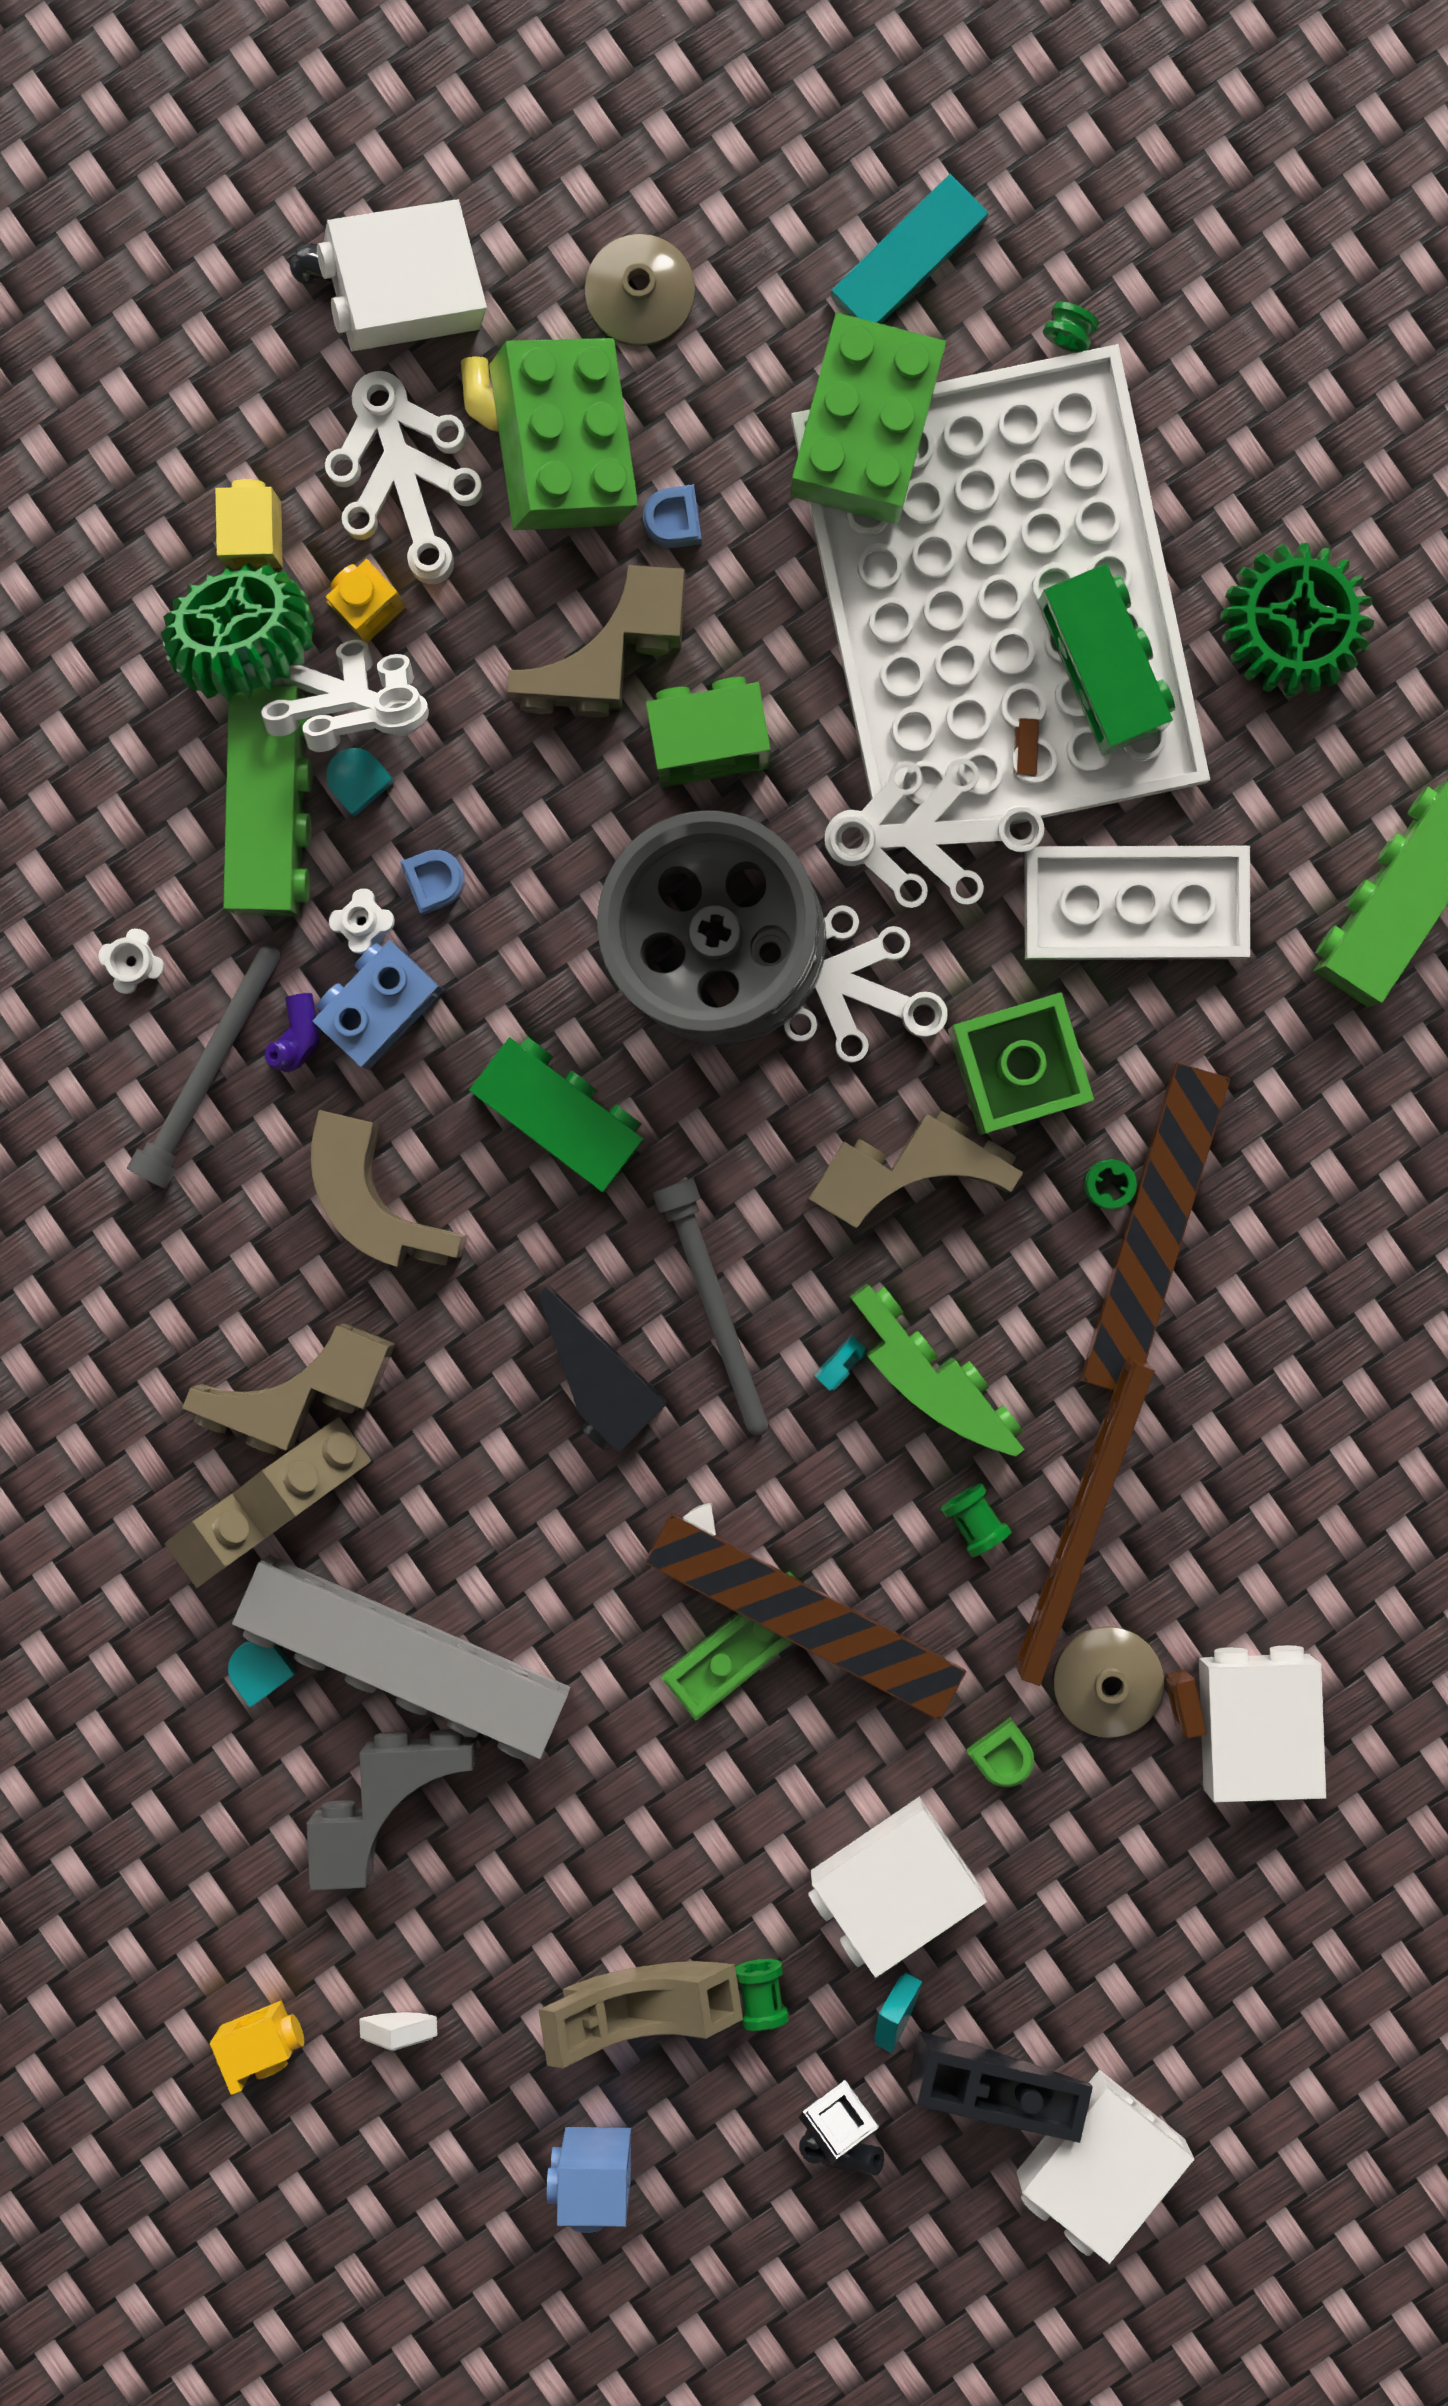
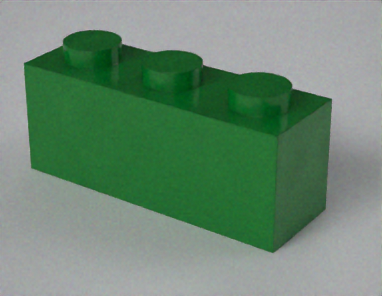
[1037,563,1175,757]
[469,1036,645,1192]

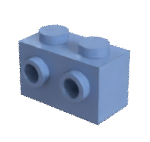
[313,940,445,1070]
[547,2127,631,2233]

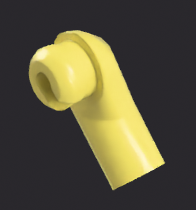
[461,357,499,432]

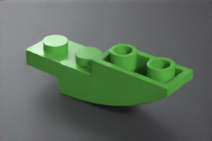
[850,1284,1024,1456]

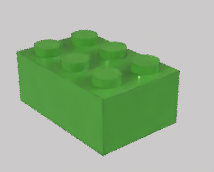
[791,312,946,525]
[489,338,638,531]

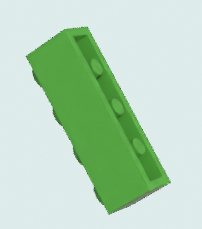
[223,685,313,916]
[1313,780,1448,1007]

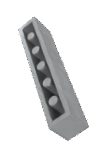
[232,1555,570,1760]

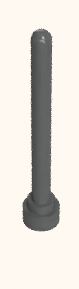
[127,944,280,1189]
[652,1178,768,1436]

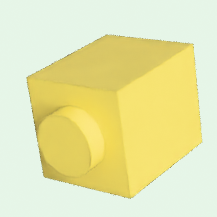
[215,479,283,569]

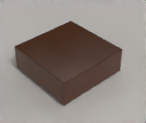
[1013,718,1039,777]
[1164,1669,1207,1738]

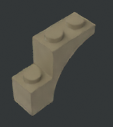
[507,565,685,718]
[808,1111,1023,1228]
[182,1323,395,1454]
[164,1416,372,1588]

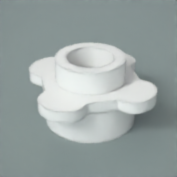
[329,889,395,954]
[98,929,164,994]

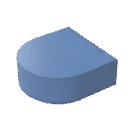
[643,484,702,548]
[400,850,465,915]

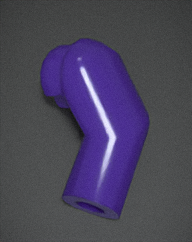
[265,993,320,1072]

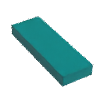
[831,174,989,324]

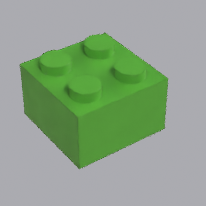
[646,677,771,788]
[948,992,1094,1135]

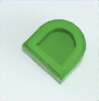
[966,1717,1034,1787]

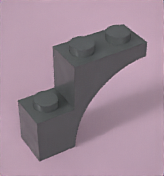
[307,1729,478,1890]

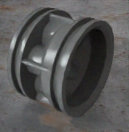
[597,811,827,1045]

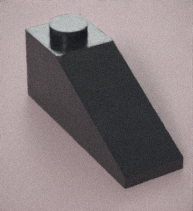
[538,1285,667,1453]
[907,2031,1093,2143]

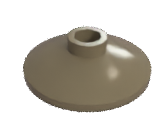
[585,234,695,346]
[1053,1626,1164,1738]

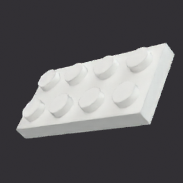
[1024,846,1250,960]

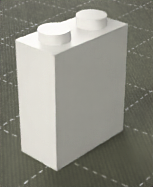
[317,199,487,352]
[1199,1645,1326,1802]
[808,1796,987,1978]
[1016,2070,1194,2264]

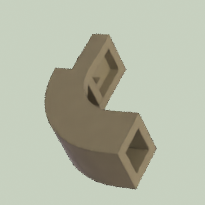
[311,1110,468,1267]
[539,1961,743,2068]

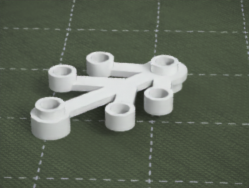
[325,371,483,585]
[261,640,429,752]
[825,758,1044,908]
[752,905,947,1063]

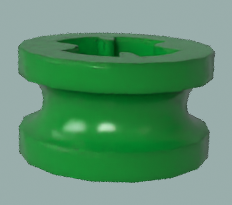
[1043,302,1100,353]
[1083,1159,1137,1209]

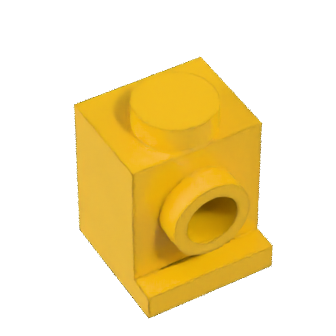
[325,559,406,643]
[210,2000,304,2095]

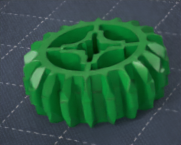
[1220,542,1375,697]
[161,563,315,701]

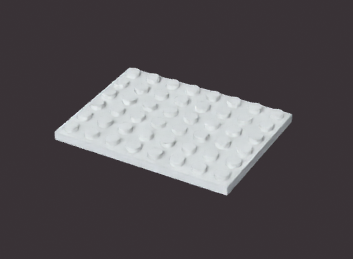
[791,344,1210,851]

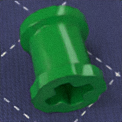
[940,1483,1012,1557]
[735,1959,789,2031]

